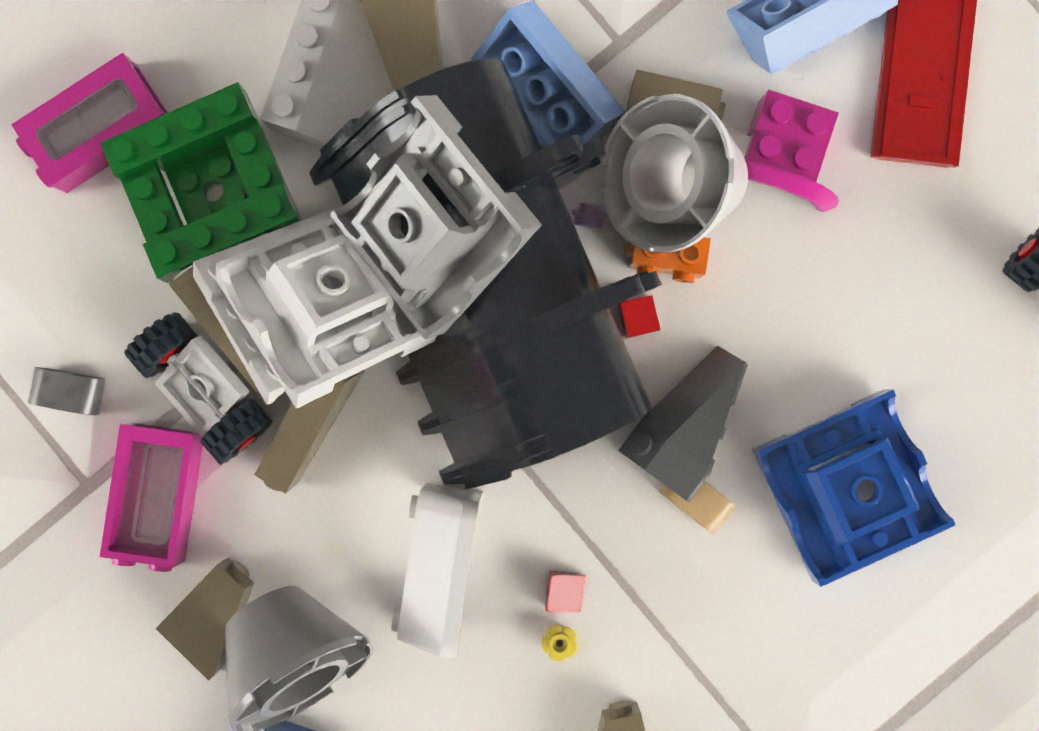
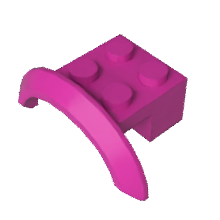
[744,89,839,212]

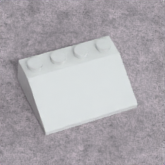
[261,0,394,147]

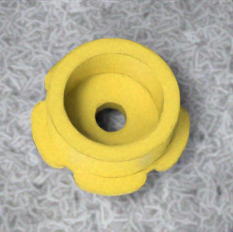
[542,625,578,661]

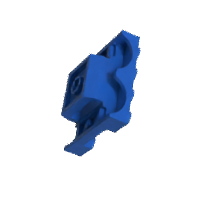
[752,389,956,587]

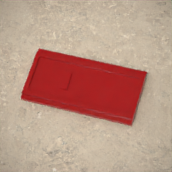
[870,0,977,168]

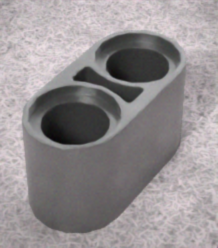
[28,367,106,415]

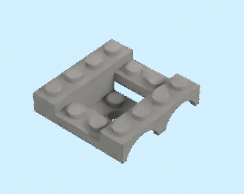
[330,95,542,340]

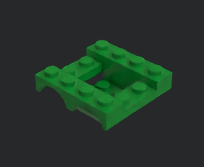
[100,82,302,283]

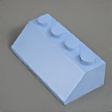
[471,0,626,148]
[726,0,898,74]

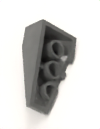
[618,346,748,503]

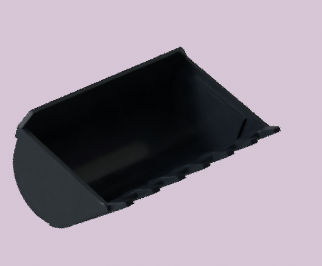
[309,58,662,490]

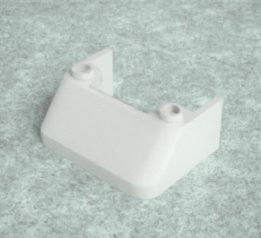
[391,483,483,659]

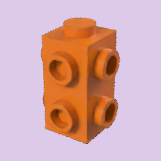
[624,237,711,283]

